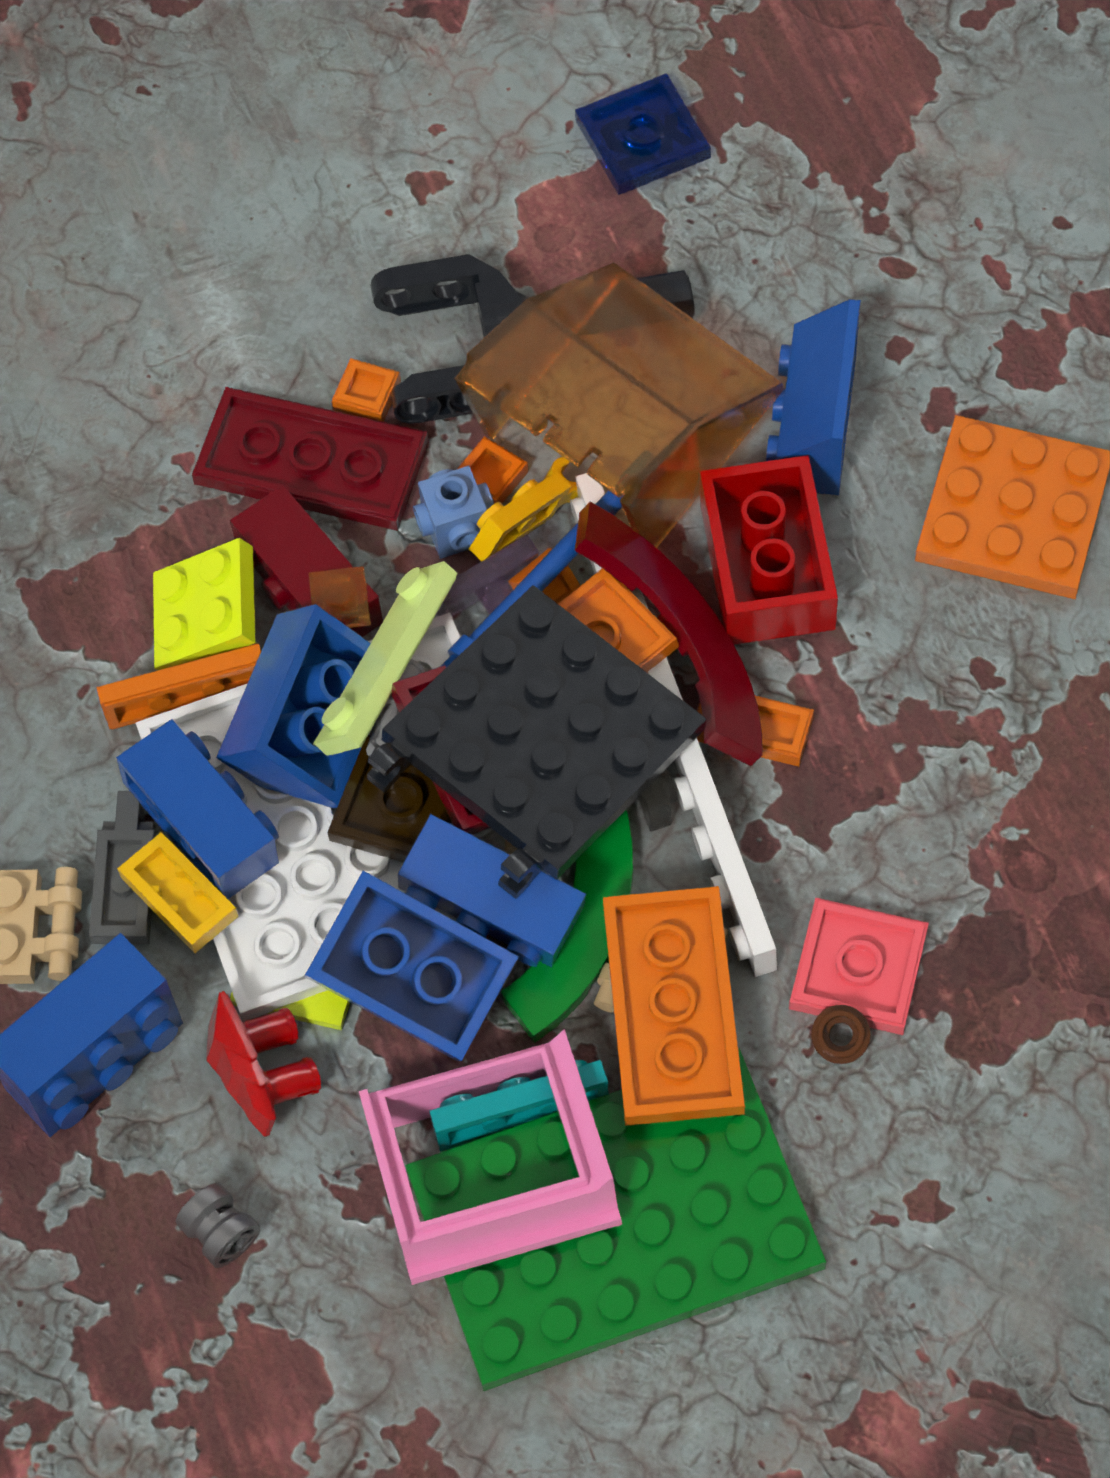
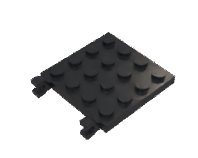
[367,585,707,899]

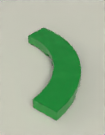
[501,810,633,1044]

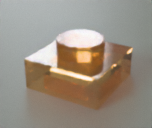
[309,566,371,628]

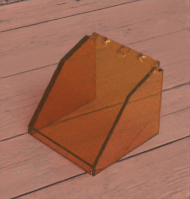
[454,263,784,548]

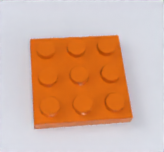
[915,415,1110,599]

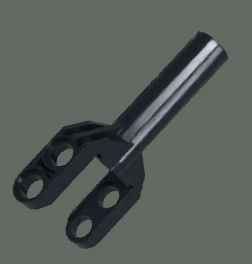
[370,254,695,423]

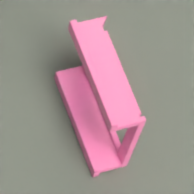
[359,1029,622,1285]

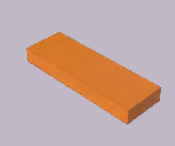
[96,643,261,730]

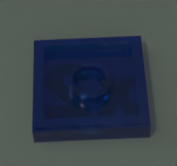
[575,73,711,195]

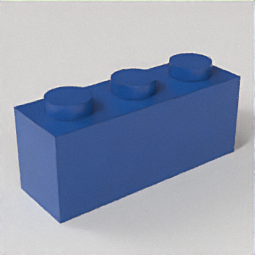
[116,719,279,899]
[398,814,586,967]

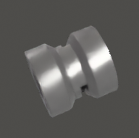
[175,1183,260,1268]

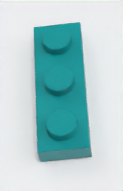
[429,1060,609,1152]

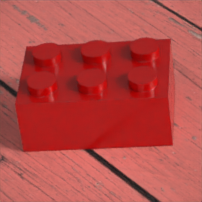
[700,455,838,645]

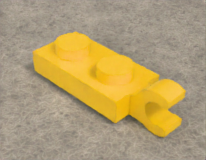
[469,457,578,564]

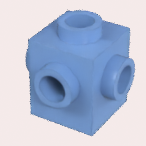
[413,466,494,559]

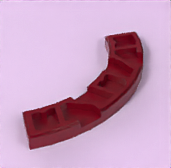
[575,501,762,766]

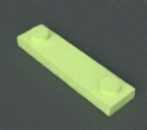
[313,561,458,756]

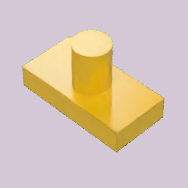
[117,832,239,953]

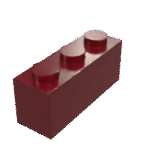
[230,485,383,637]

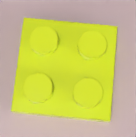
[153,538,256,670]

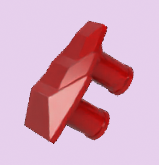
[206,991,321,1137]

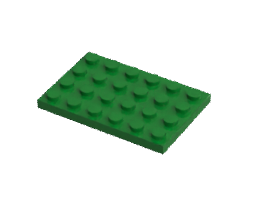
[405,1048,826,1391]

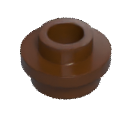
[811,1005,871,1064]

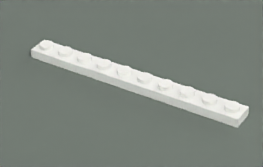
[570,470,777,977]

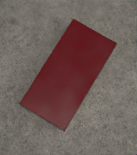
[192,387,429,531]

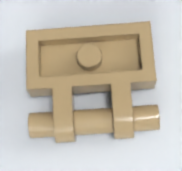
[0,867,82,984]

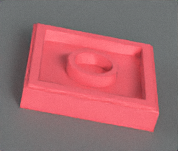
[789,897,929,1035]

